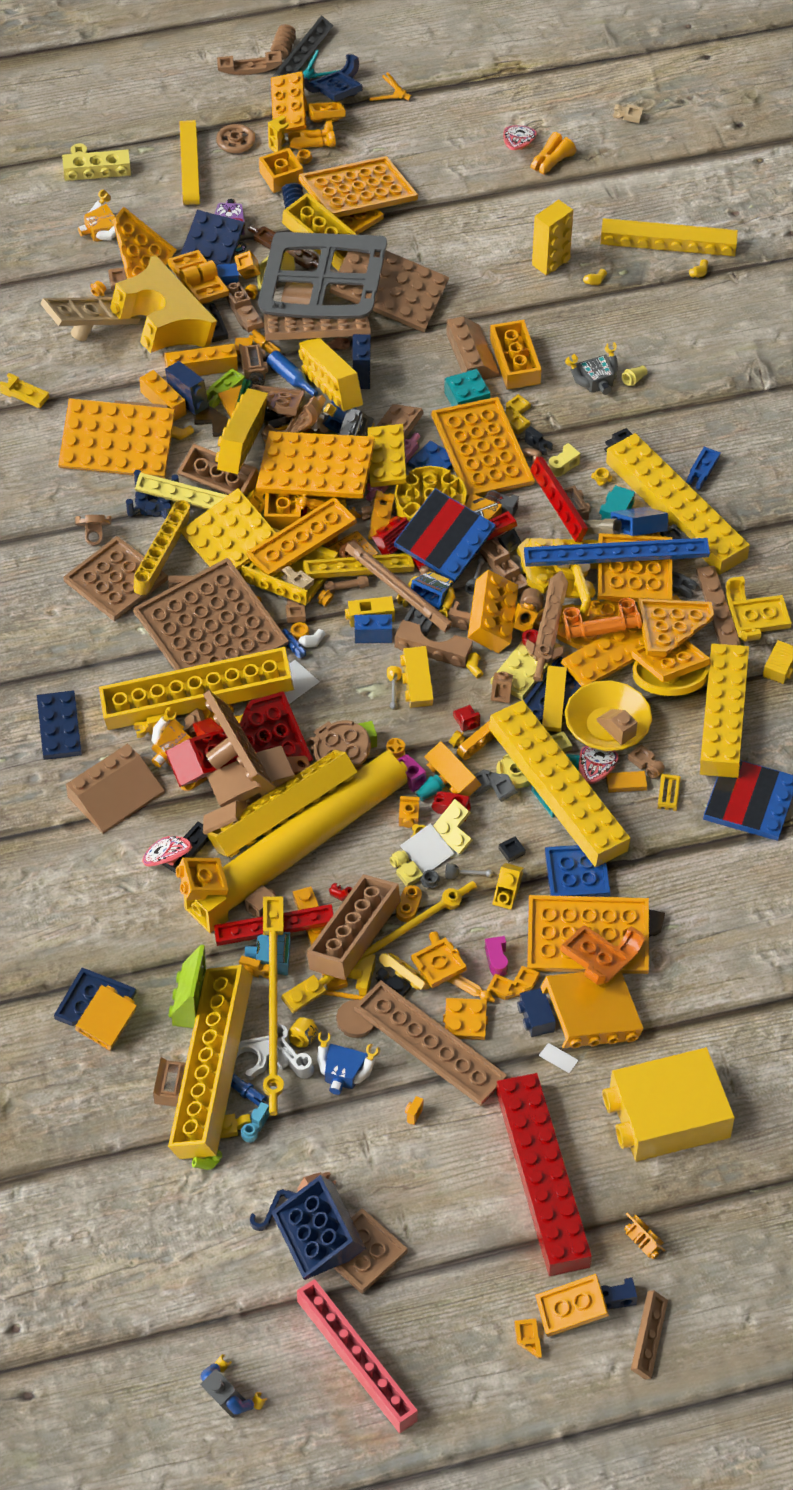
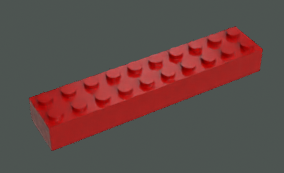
[496,1073,592,1276]

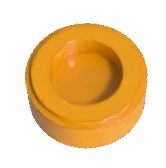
[290,622,309,641]

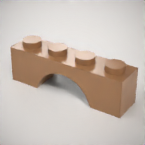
[395,620,473,668]

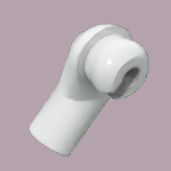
[299,629,325,648]

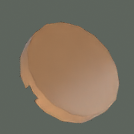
[336,999,375,1038]

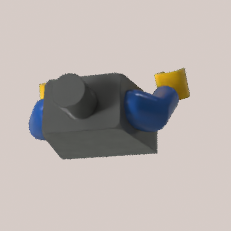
[200,1354,267,1418]

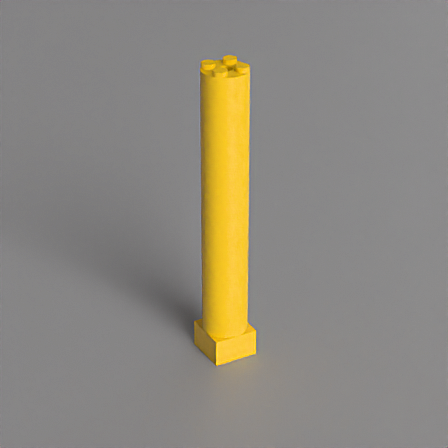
[183,750,408,933]

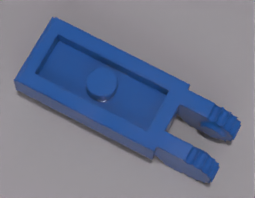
[686,447,721,490]

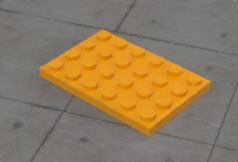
[299,156,418,218]
[431,397,535,499]
[58,398,175,478]
[256,431,375,499]
[527,895,649,974]

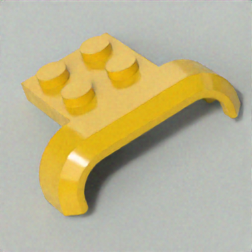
[726,576,792,642]

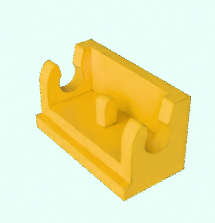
[268,115,289,152]

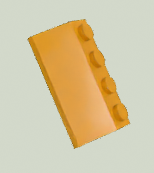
[164,343,238,376]
[264,493,302,531]

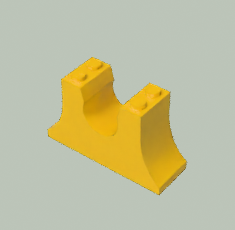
[110,255,217,353]

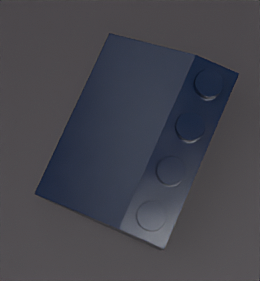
[271,1175,366,1280]

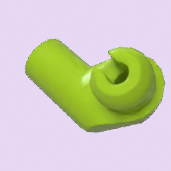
[192,1150,222,1170]

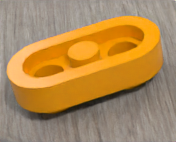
[396,885,422,922]

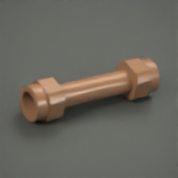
[323,575,369,594]

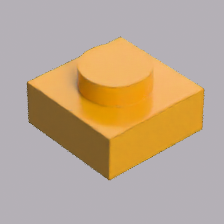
[405,1096,424,1125]

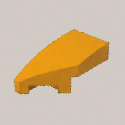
[514,1319,542,1358]

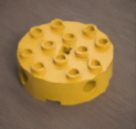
[394,466,467,522]

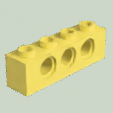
[62,149,131,181]

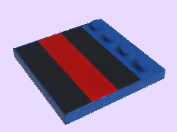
[394,488,496,583]
[703,760,793,841]

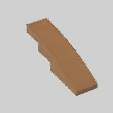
[479,538,531,595]

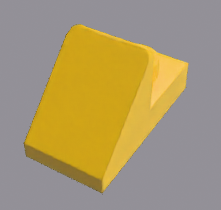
[348,954,375,996]

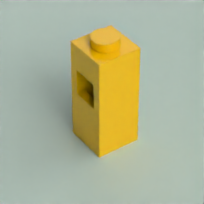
[345,596,395,627]

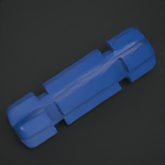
[282,629,306,659]

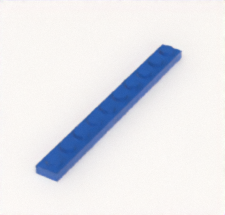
[524,538,710,567]

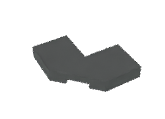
[474,769,518,802]

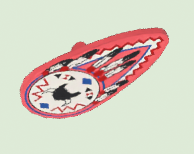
[503,125,536,150]
[579,746,618,784]
[142,836,192,867]

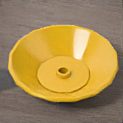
[565,680,652,751]

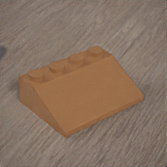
[66,743,165,834]

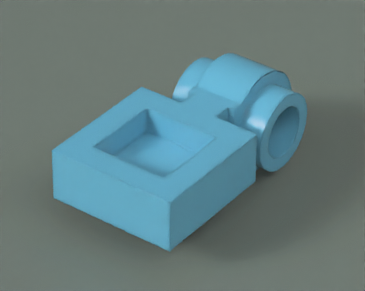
[241,1102,269,1142]

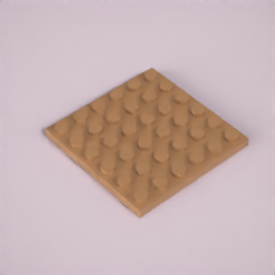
[133,558,289,670]

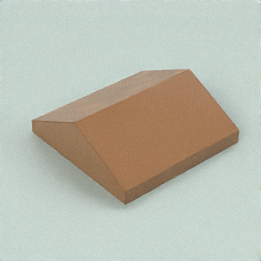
[203,801,248,835]

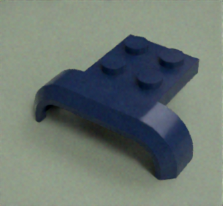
[304,54,363,102]

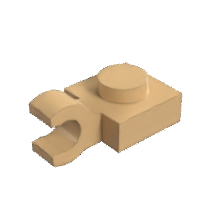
[613,104,643,123]
[281,566,314,590]

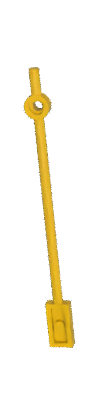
[281,881,477,1014]
[263,897,284,1116]

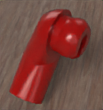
[329,883,353,901]

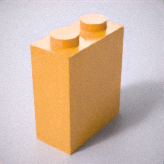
[75,985,137,1051]

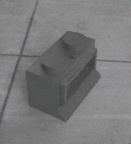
[338,409,374,436]

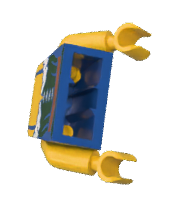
[397,572,455,618]

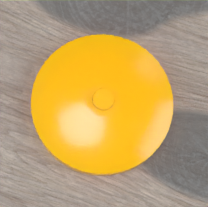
[633,661,709,696]

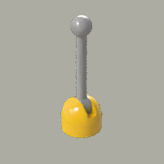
[387,666,402,709]

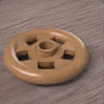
[216,124,255,153]

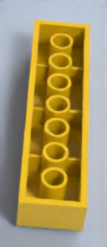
[700,643,749,778]
[207,750,357,857]

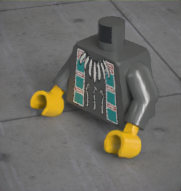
[565,342,618,395]

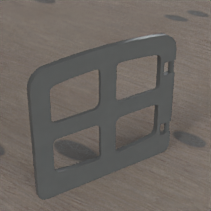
[258,232,387,319]

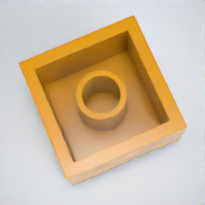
[259,148,303,193]

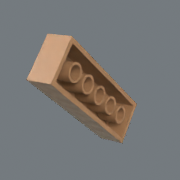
[307,874,401,980]

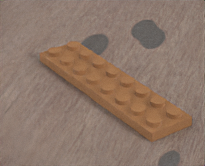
[354,980,507,1106]

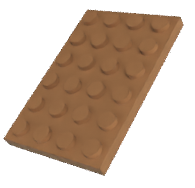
[329,250,450,332]
[263,314,371,341]

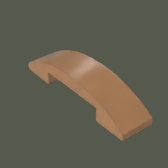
[217,50,282,75]

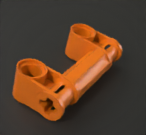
[563,598,642,641]

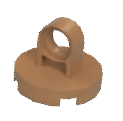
[75,515,112,546]

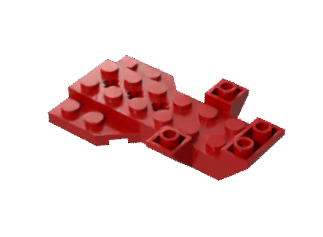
[165,691,313,787]

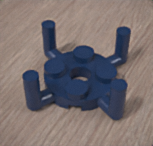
[126,470,179,519]

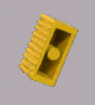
[763,640,793,684]

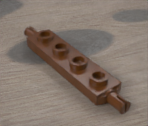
[247,224,319,270]

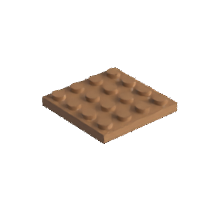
[63,536,168,621]

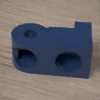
[601,1277,637,1310]

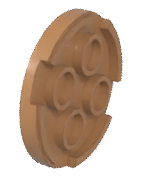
[314,720,371,769]

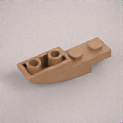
[226,282,264,333]

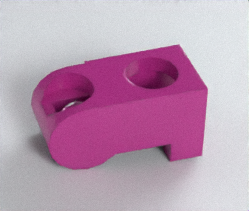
[397,754,427,792]
[485,936,508,976]

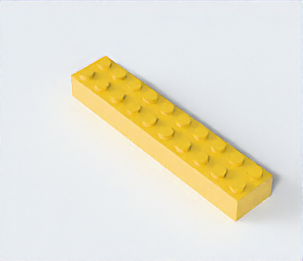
[606,433,750,575]
[99,647,294,730]
[489,700,631,867]
[168,965,253,1159]

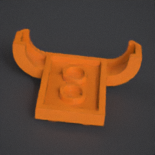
[560,925,645,985]

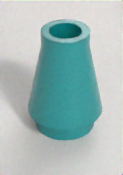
[415,774,445,801]

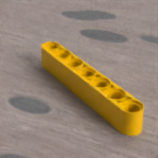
[180,120,200,205]
[134,500,190,595]

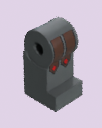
[485,490,519,517]

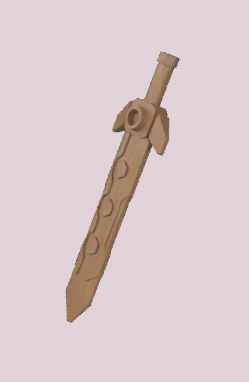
[525,571,568,682]

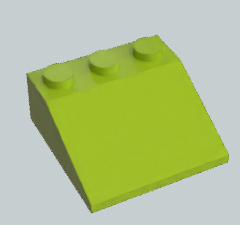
[169,945,207,1028]

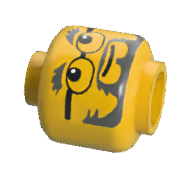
[288,1017,318,1048]

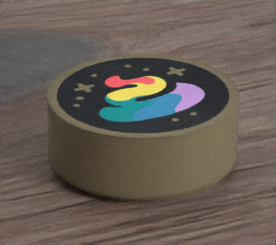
[234,241,248,257]

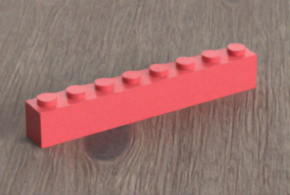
[297,1279,418,1434]

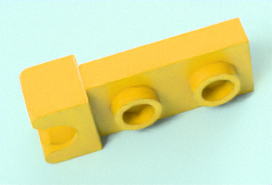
[0,373,50,408]

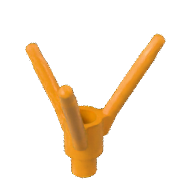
[370,72,411,101]

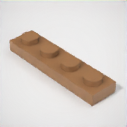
[631,1290,668,1380]

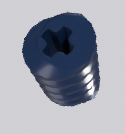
[282,183,304,209]

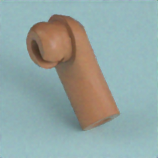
[327,337,350,350]

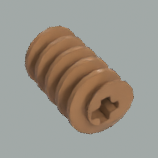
[271,24,296,60]

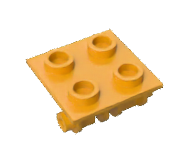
[624,1213,666,1259]

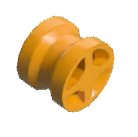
[386,738,405,759]

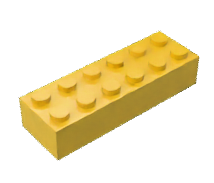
[282,193,357,271]
[298,338,363,411]
[215,388,268,474]

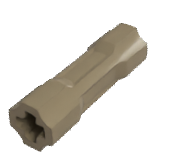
[583,519,622,535]

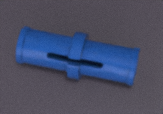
[231,1074,267,1107]

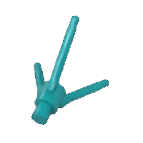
[303,50,339,80]

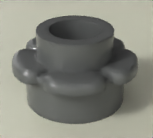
[420,870,440,888]

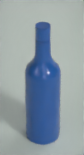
[266,351,318,397]

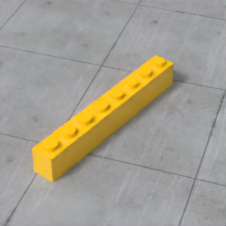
[600,218,738,256]

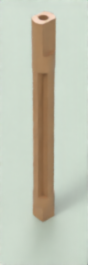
[345,541,453,632]

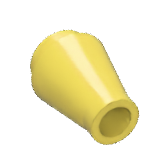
[622,366,648,386]

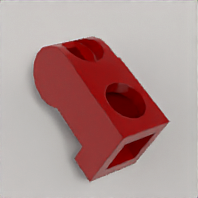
[431,791,471,822]

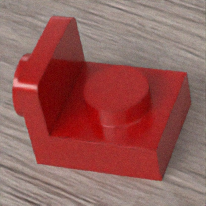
[453,705,480,732]

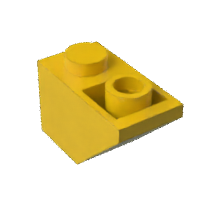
[492,863,524,909]

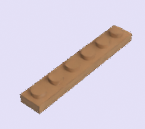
[696,566,741,645]

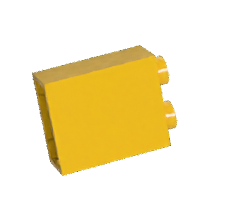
[602,1047,734,1162]

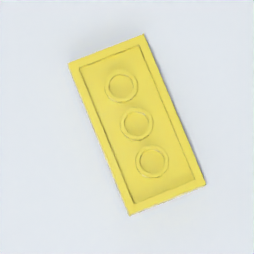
[491,641,563,700]

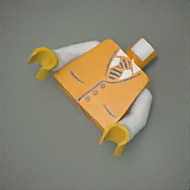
[78,189,117,242]
[151,707,191,768]

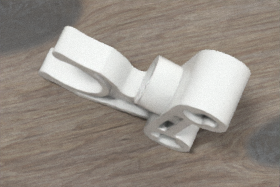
[237,1024,314,1080]

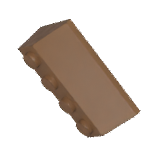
[446,316,500,380]
[177,444,259,497]

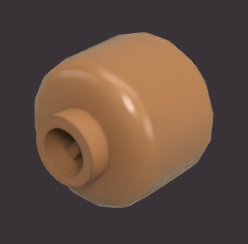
[519,588,543,615]

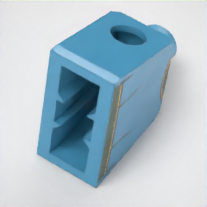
[245,932,291,975]

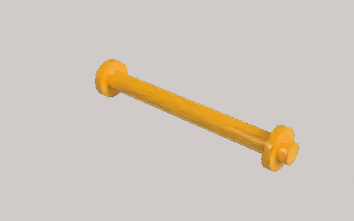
[323,990,364,1000]

